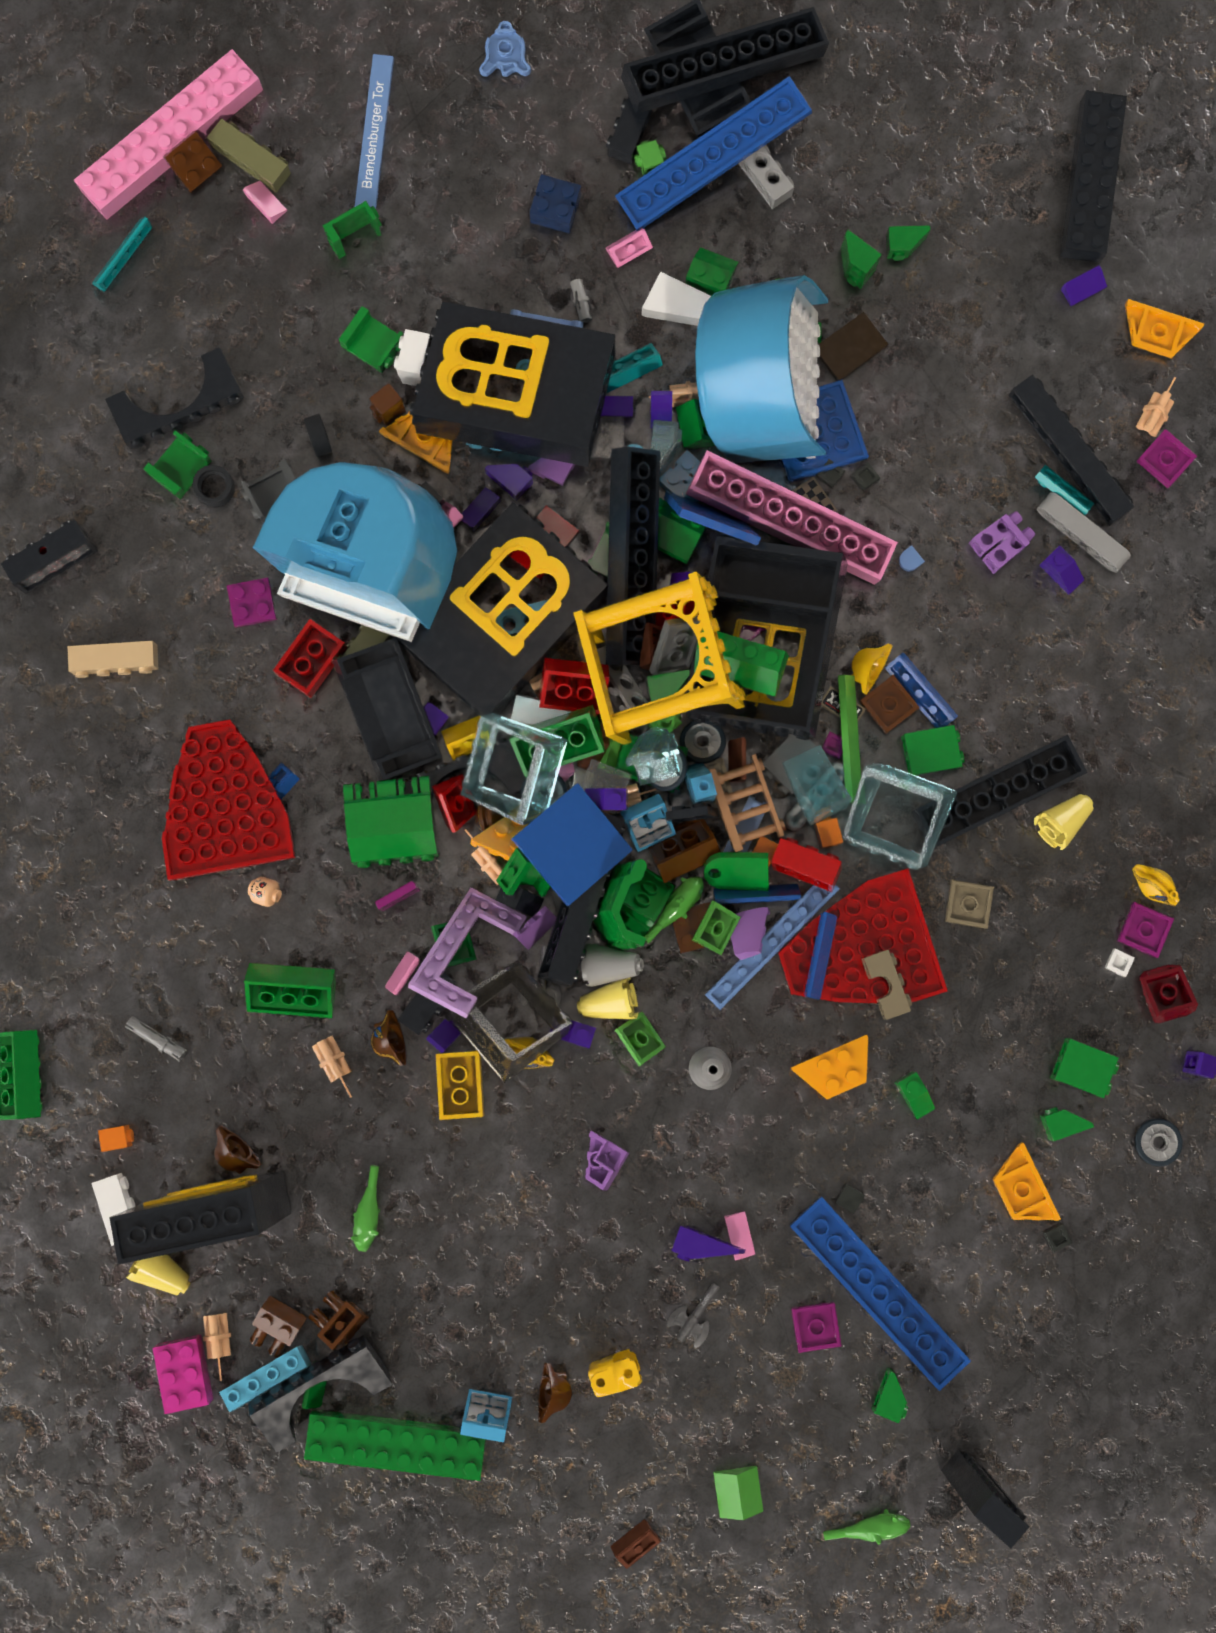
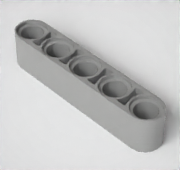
[1037,492,1131,573]

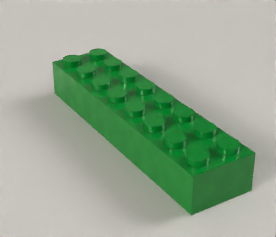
[304,1409,486,1481]

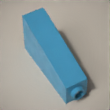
[684,763,717,808]

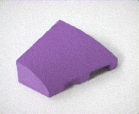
[528,458,576,486]
[513,906,557,950]
[731,907,770,960]
[585,1131,629,1190]

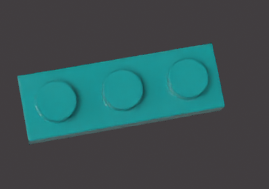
[1035,465,1094,516]

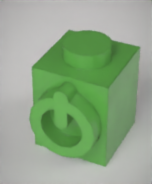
[634,140,667,176]
[648,714,682,741]

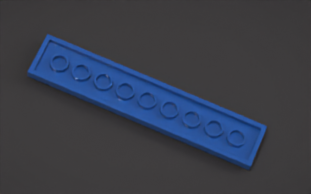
[615,76,812,231]
[789,1196,971,1391]

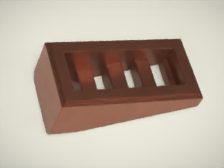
[640,623,663,670]

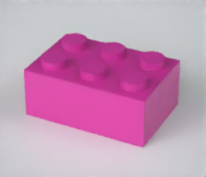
[153,1334,214,1414]

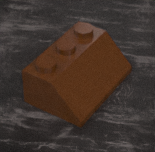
[647,819,721,883]

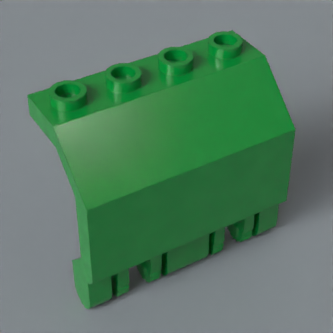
[343,776,439,868]
[593,859,647,950]

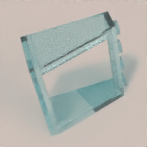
[461,713,567,825]
[842,763,957,870]

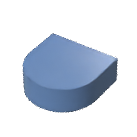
[899,545,925,572]

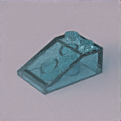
[651,420,682,477]
[783,745,852,826]

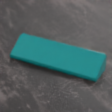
[92,217,152,292]
[606,343,663,394]

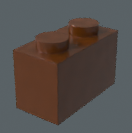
[369,383,406,427]

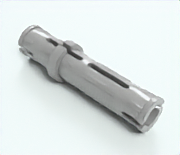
[125,1016,187,1062]

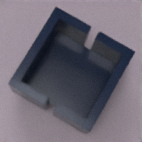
[530,174,581,234]

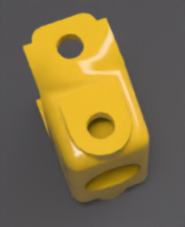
[588,1349,642,1397]

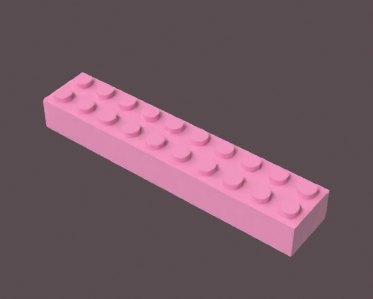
[74,49,263,220]
[686,450,898,585]

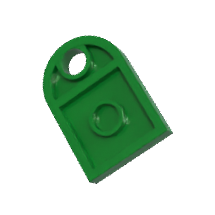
[704,852,769,891]

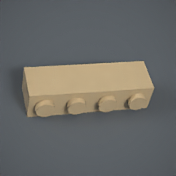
[67,641,158,678]

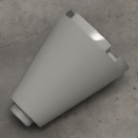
[581,944,644,987]
[689,1047,732,1090]

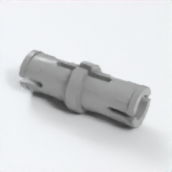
[570,279,593,323]

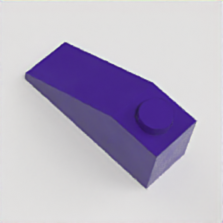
[672,1226,746,1262]

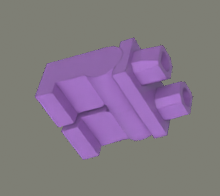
[968,511,1035,574]

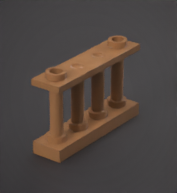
[709,754,786,852]

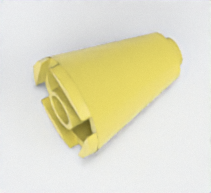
[1034,794,1094,850]
[577,978,638,1020]
[126,1254,191,1295]

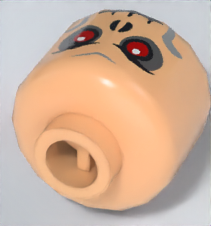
[248,876,282,907]

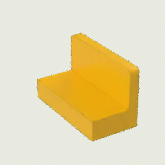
[441,716,492,760]

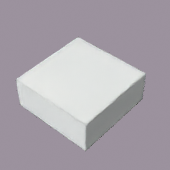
[1104,948,1134,977]

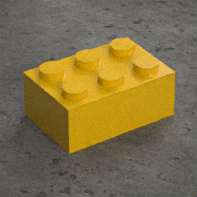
[436,1050,485,1120]

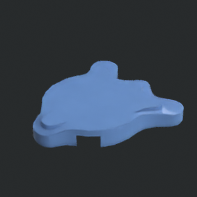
[479,21,531,77]

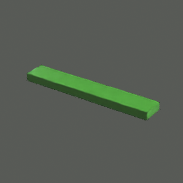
[838,675,863,803]

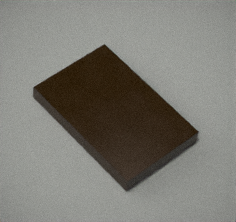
[818,312,889,381]

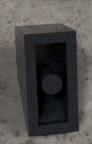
[496,887,544,917]

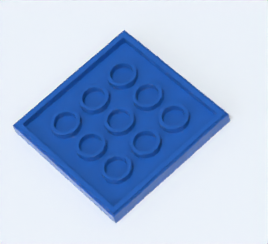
[781,380,869,484]
[664,491,761,545]
[511,783,633,906]

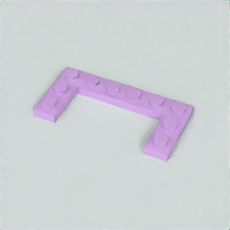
[408,888,527,1018]

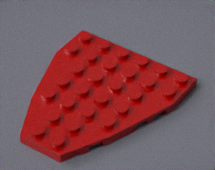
[162,719,296,881]
[778,868,948,1003]

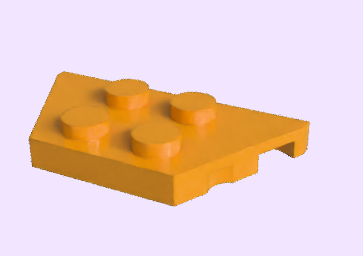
[1125,299,1204,359]
[379,411,453,474]
[470,804,539,861]
[791,1034,868,1099]
[992,1142,1061,1221]

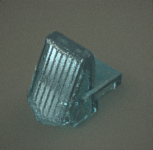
[626,727,680,786]

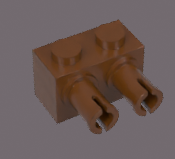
[309,1290,369,1351]
[250,1296,308,1358]

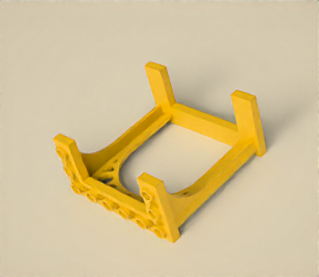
[574,572,746,745]

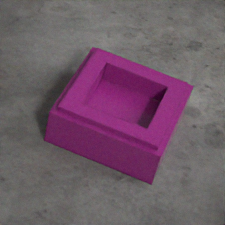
[820,731,843,760]

